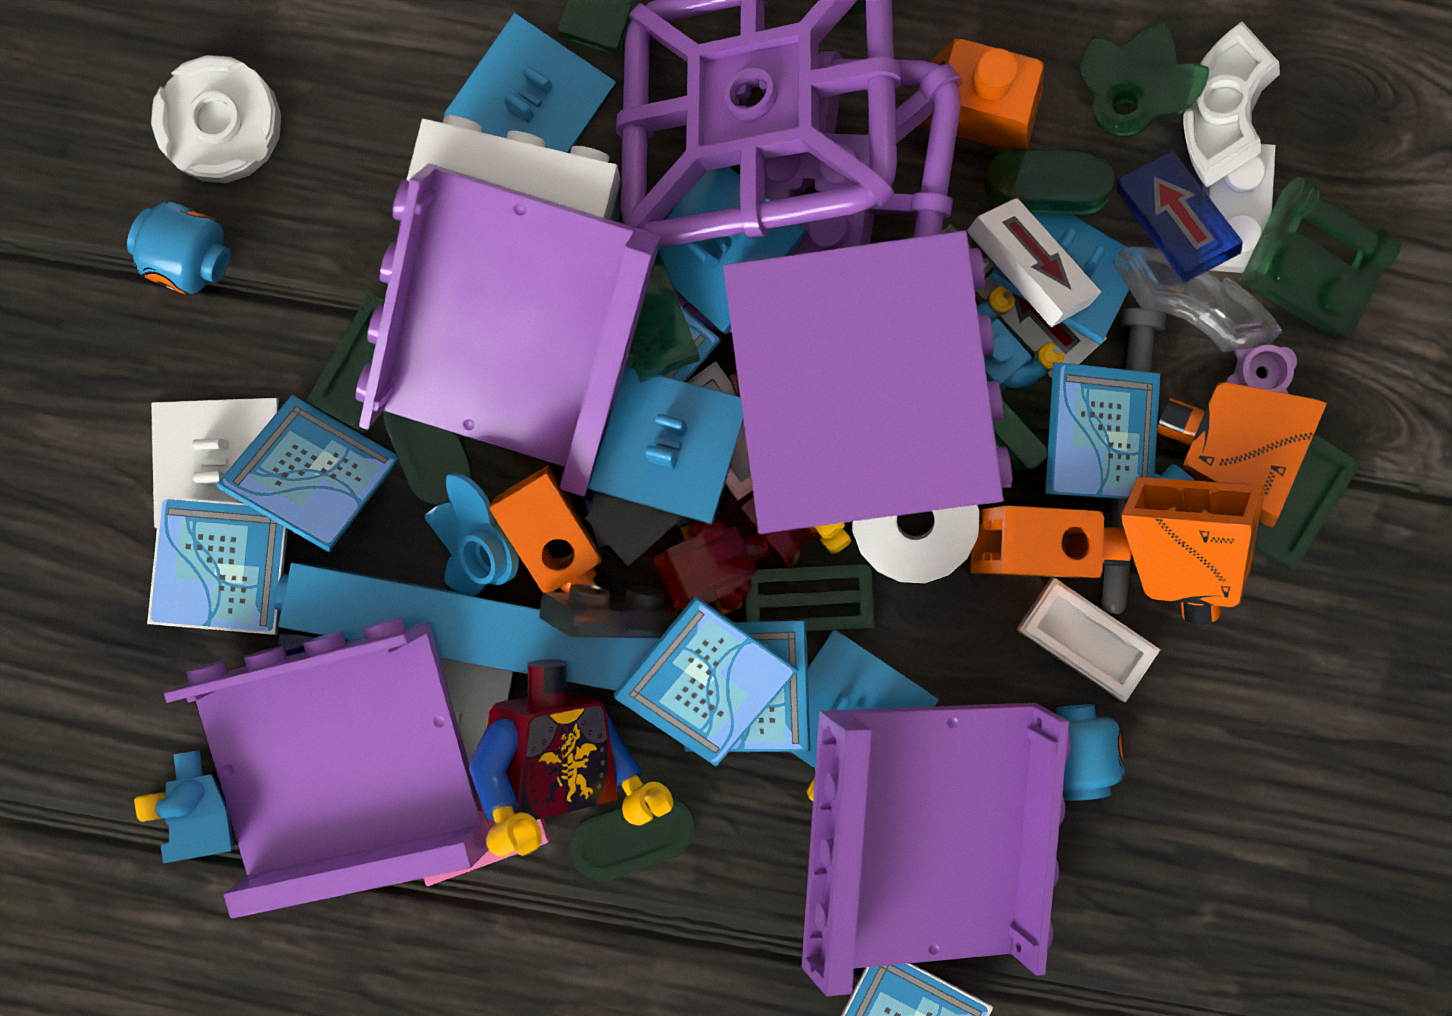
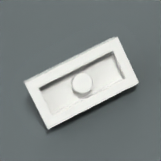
[1198,144,1275,274]

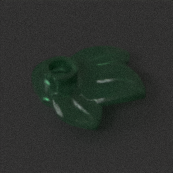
[1081,23,1209,137]

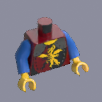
[469,659,673,857]

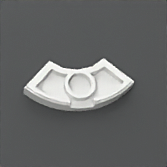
[1183,22,1280,188]

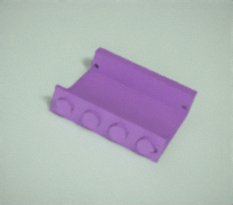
[355,163,662,496]
[723,231,1012,534]
[164,617,489,919]
[801,703,1071,996]

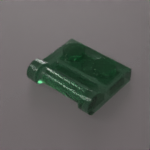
[1239,177,1401,339]

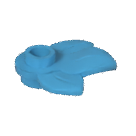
[425,473,519,596]

